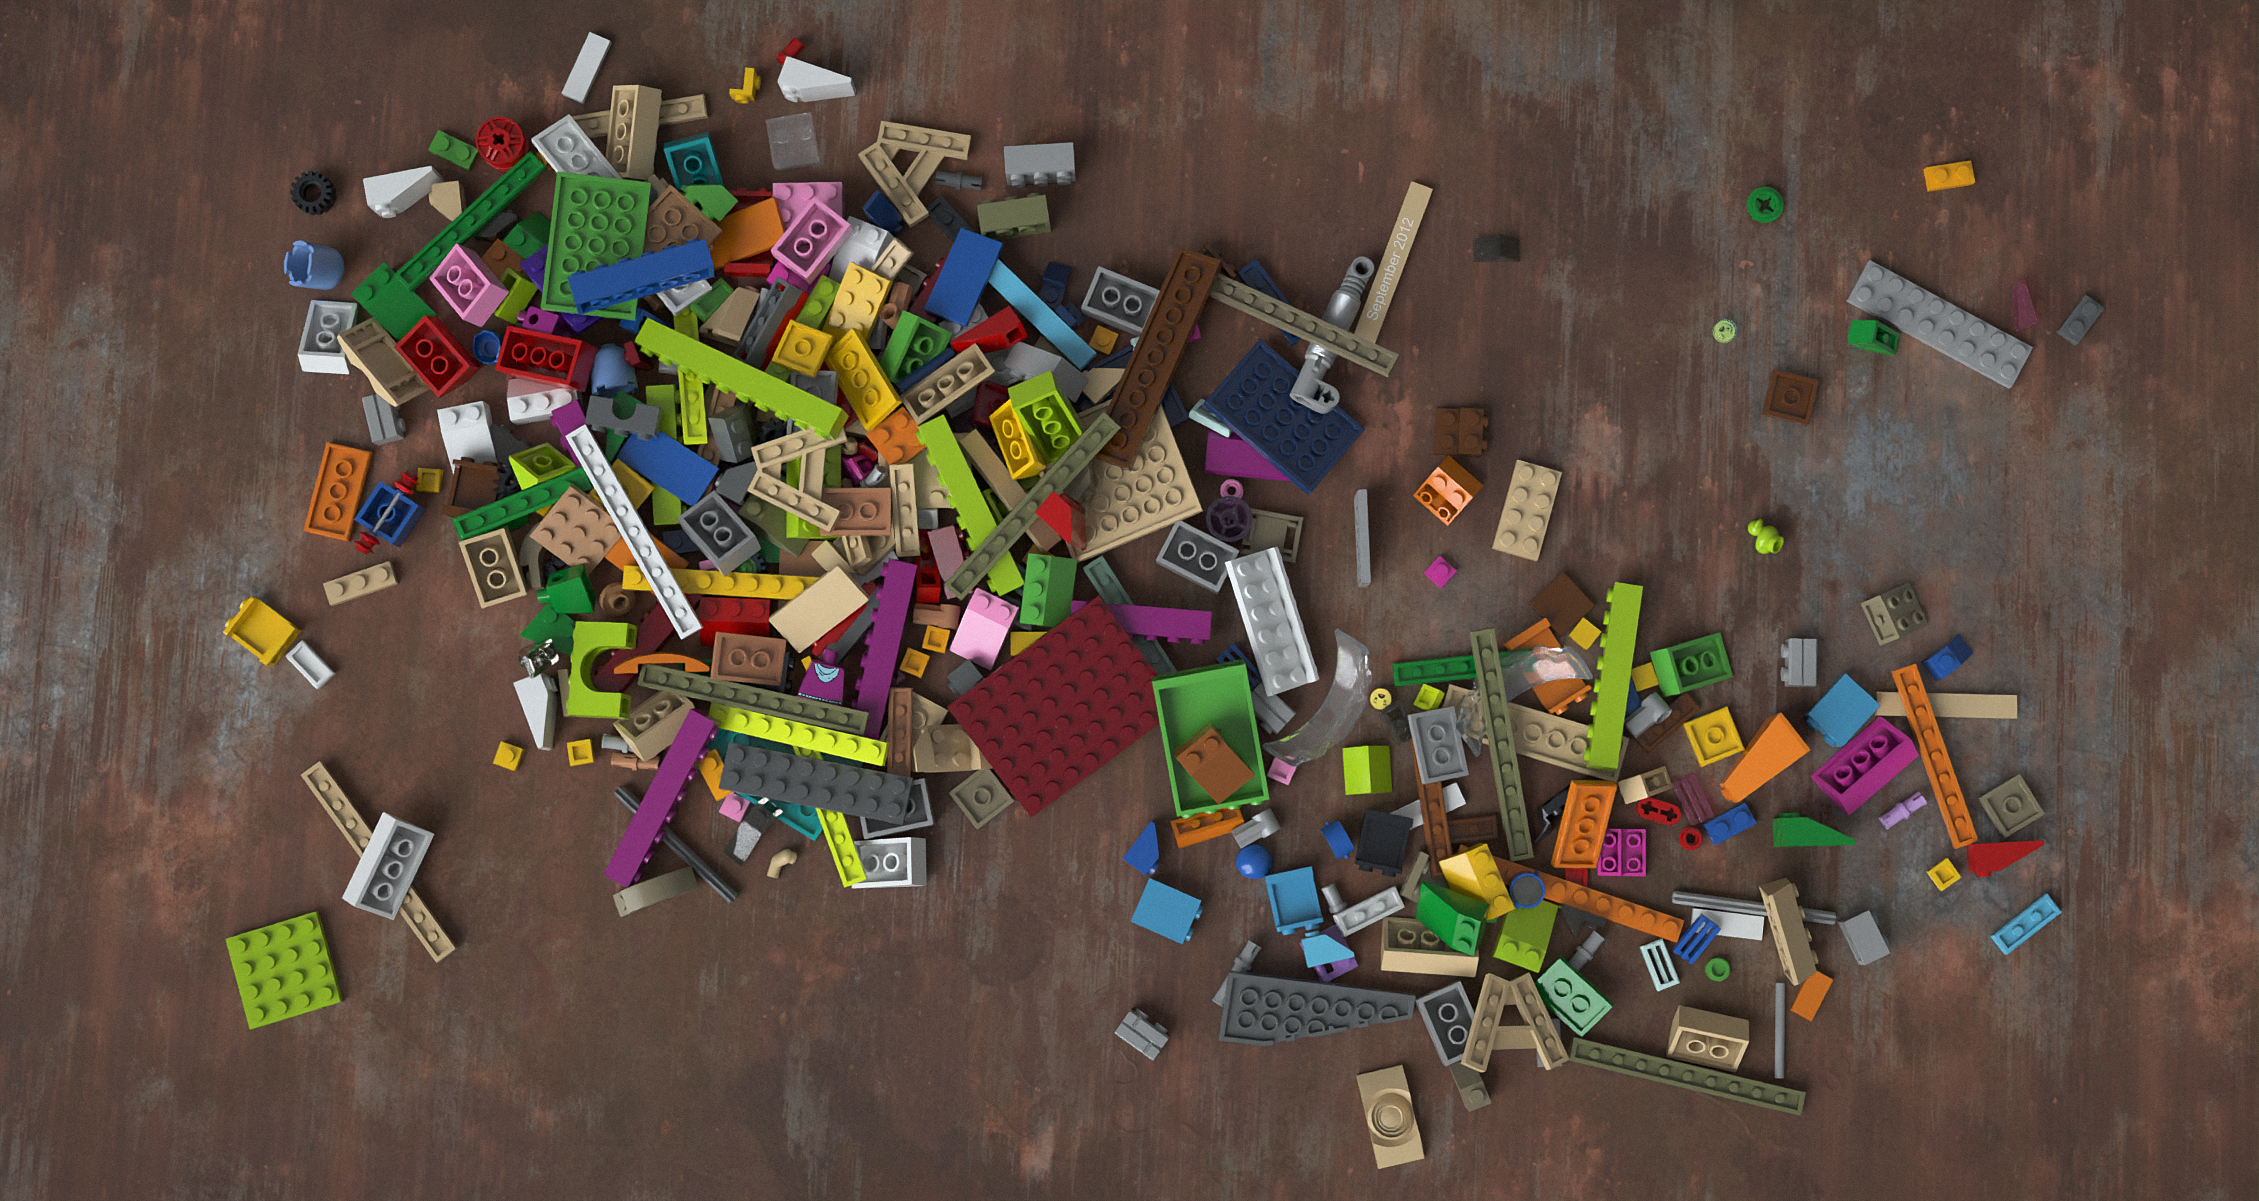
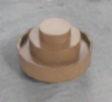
[599,582,635,617]

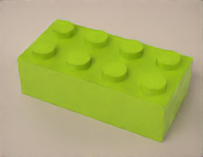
[1008,370,1086,465]
[786,445,841,540]

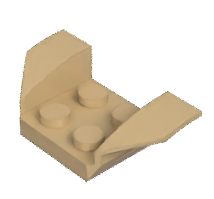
[811,506,896,576]
[913,724,993,773]

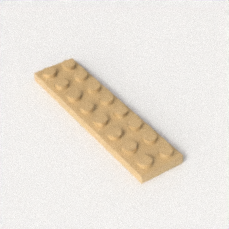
[1442,684,1629,783]

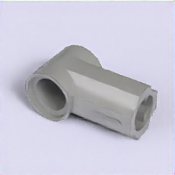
[1624,692,1672,738]
[1231,808,1281,849]

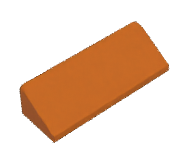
[1170,807,1244,848]

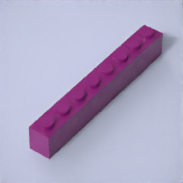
[846,558,917,740]
[603,708,721,888]

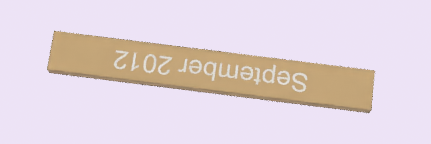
[1354,181,1433,344]

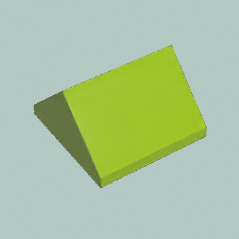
[509,442,576,490]
[1342,746,1392,795]

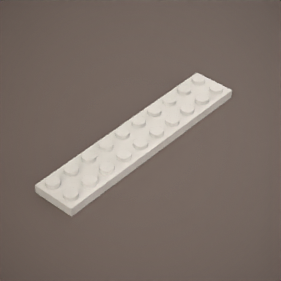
[532,114,712,316]

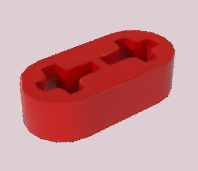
[1636,797,1681,825]

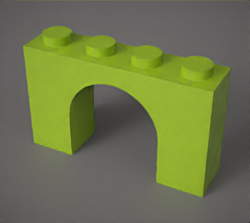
[566,621,638,719]

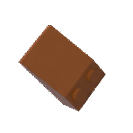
[1174,722,1255,805]

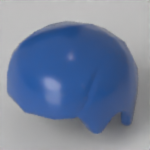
[472,330,504,365]
[1236,844,1273,880]

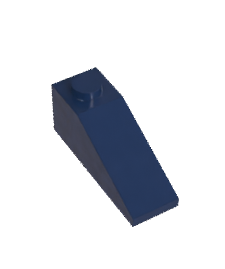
[863,190,905,237]

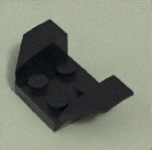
[1533,783,1571,846]

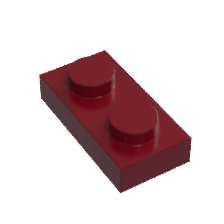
[624,341,654,371]

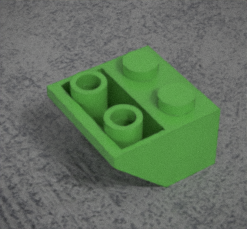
[678,184,738,221]

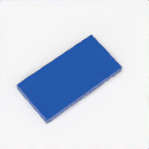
[924,228,1004,327]
[616,431,720,506]

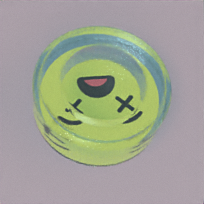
[1712,319,1737,343]

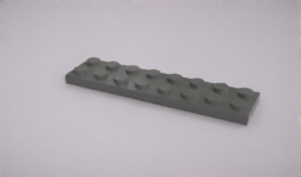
[719,742,914,825]

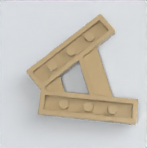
[858,121,971,228]
[747,426,848,533]
[1461,973,1570,1072]

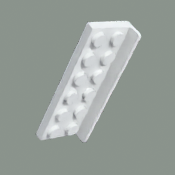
[1225,547,1319,697]

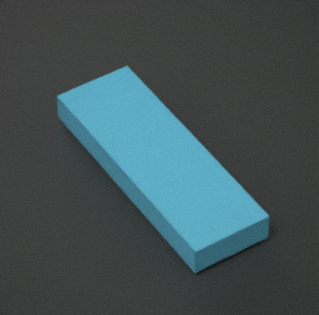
[1990,893,2062,955]

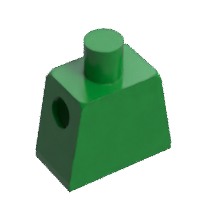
[537,564,597,614]

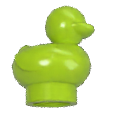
[1748,519,1784,554]

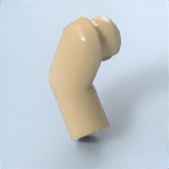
[841,436,858,456]
[767,849,797,879]

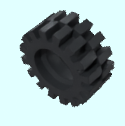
[290,171,336,215]

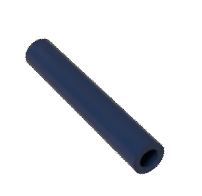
[894,348,956,394]

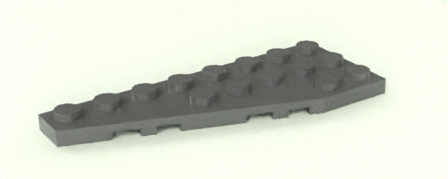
[1218,970,1416,1046]

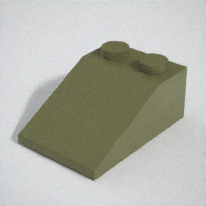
[738,493,810,558]

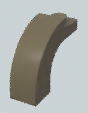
[519,521,547,590]
[613,866,699,917]

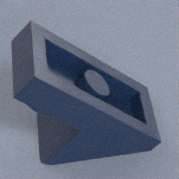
[1039,262,1072,310]

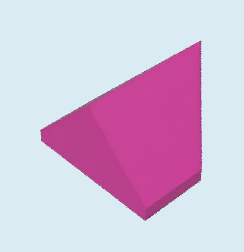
[841,453,878,488]

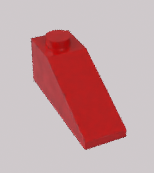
[913,530,941,603]
[1966,840,2044,877]

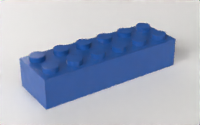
[568,238,714,315]

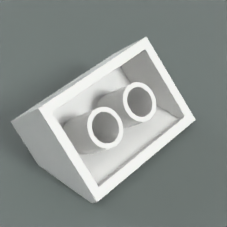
[507,378,584,425]

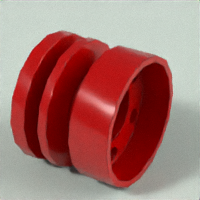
[475,117,532,173]

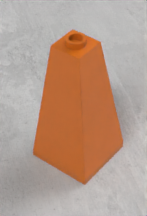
[1719,712,1810,803]

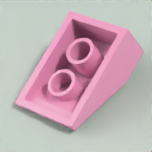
[950,587,1021,671]

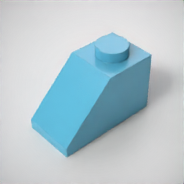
[1301,930,1355,968]

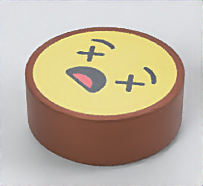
[1368,687,1392,711]

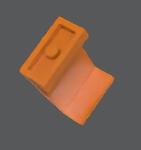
[1504,618,1592,715]

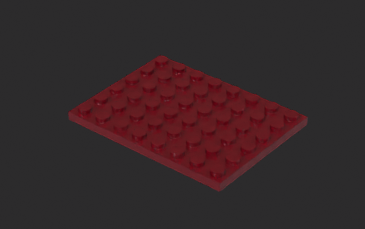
[947,595,1160,818]

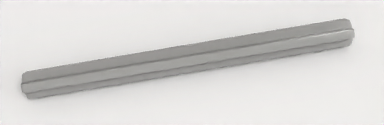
[1672,891,1836,925]

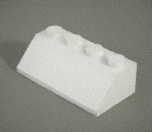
[342,812,434,920]

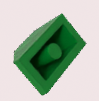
[1848,320,1900,356]

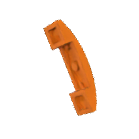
[614,652,709,674]

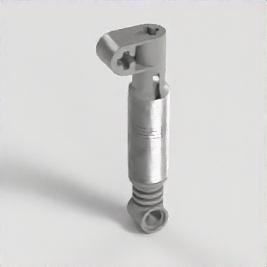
[1290,256,1374,414]

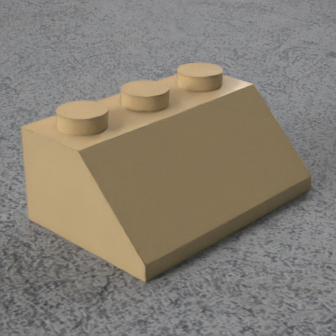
[613,691,695,762]
[1666,1005,1749,1072]

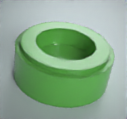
[1705,957,1730,981]

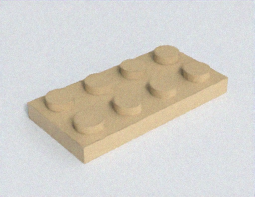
[1492,460,1562,561]

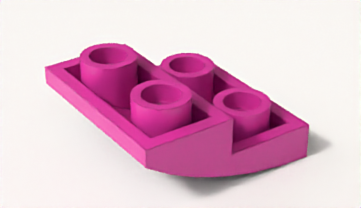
[1598,829,1646,876]

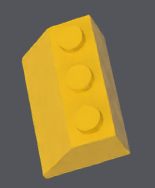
[989,399,1046,480]
[1438,843,1515,920]

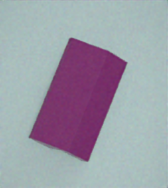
[1204,428,1291,481]

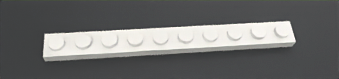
[565,424,703,639]

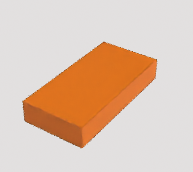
[1789,971,1833,1021]

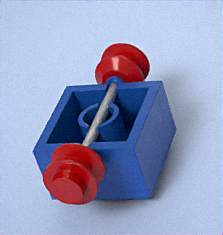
[353,470,426,555]

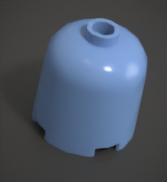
[284,240,345,290]
[590,343,639,399]

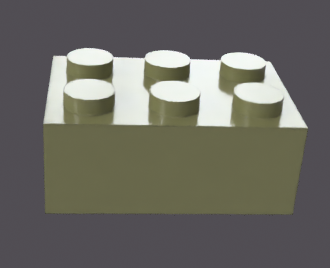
[977,193,1051,241]

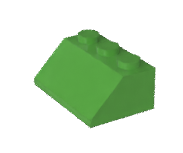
[879,310,952,389]
[1020,553,1077,627]

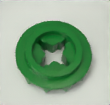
[1746,187,1784,224]

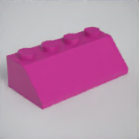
[1811,716,1919,816]

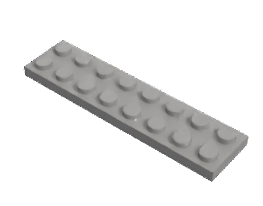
[1846,260,2033,389]

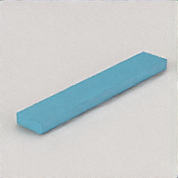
[988,259,1097,371]

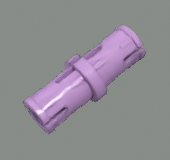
[1879,792,1927,830]

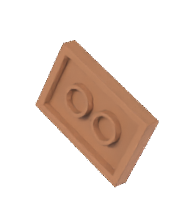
[820,488,892,536]
[710,632,786,686]

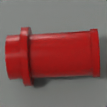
[776,37,804,65]

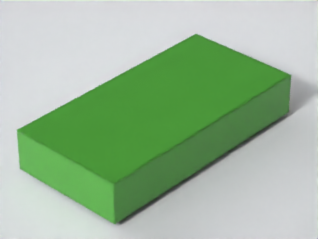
[689,277,734,323]

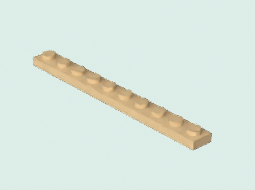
[301,761,458,963]

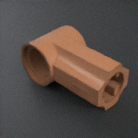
[879,282,913,330]
[913,603,961,630]

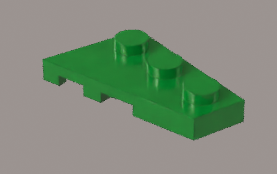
[519,601,576,656]

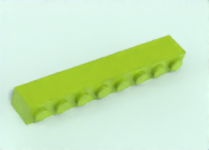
[915,414,1025,596]
[1583,582,1643,772]

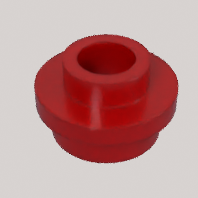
[1679,827,1703,850]

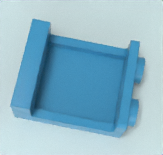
[1803,673,1881,747]
[1265,866,1324,935]
[1131,878,1203,944]

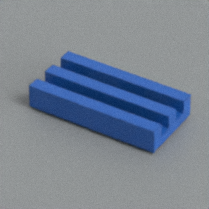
[1216,644,1262,691]
[1672,913,1721,965]

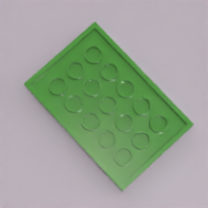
[541,171,651,321]

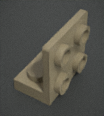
[1860,583,1928,646]
[1399,851,1450,903]

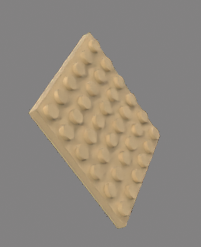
[1039,399,1203,563]

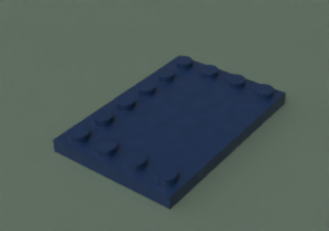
[1203,339,1365,496]

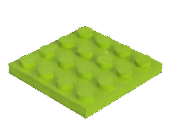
[226,911,343,1030]

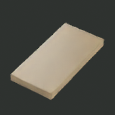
[768,563,870,653]

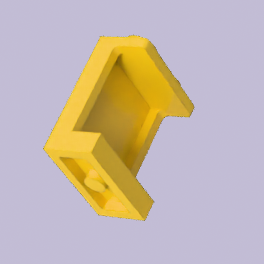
[223,596,302,668]

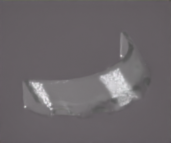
[1262,628,1372,766]
[1455,645,1593,757]

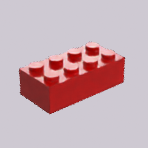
[495,326,598,393]

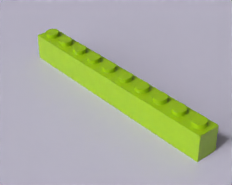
[634,318,849,441]

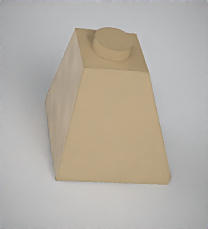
[699,286,760,347]

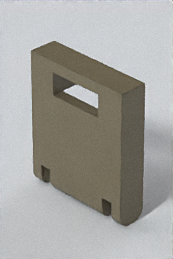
[1240,508,1303,564]

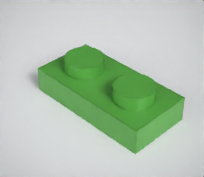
[428,130,480,172]

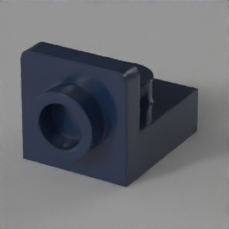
[1054,303,1086,331]

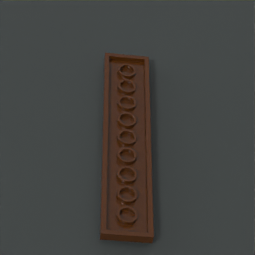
[1093,247,1223,471]

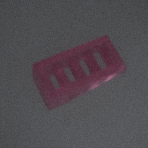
[2013,280,2039,333]

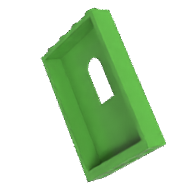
[1151,659,1269,818]

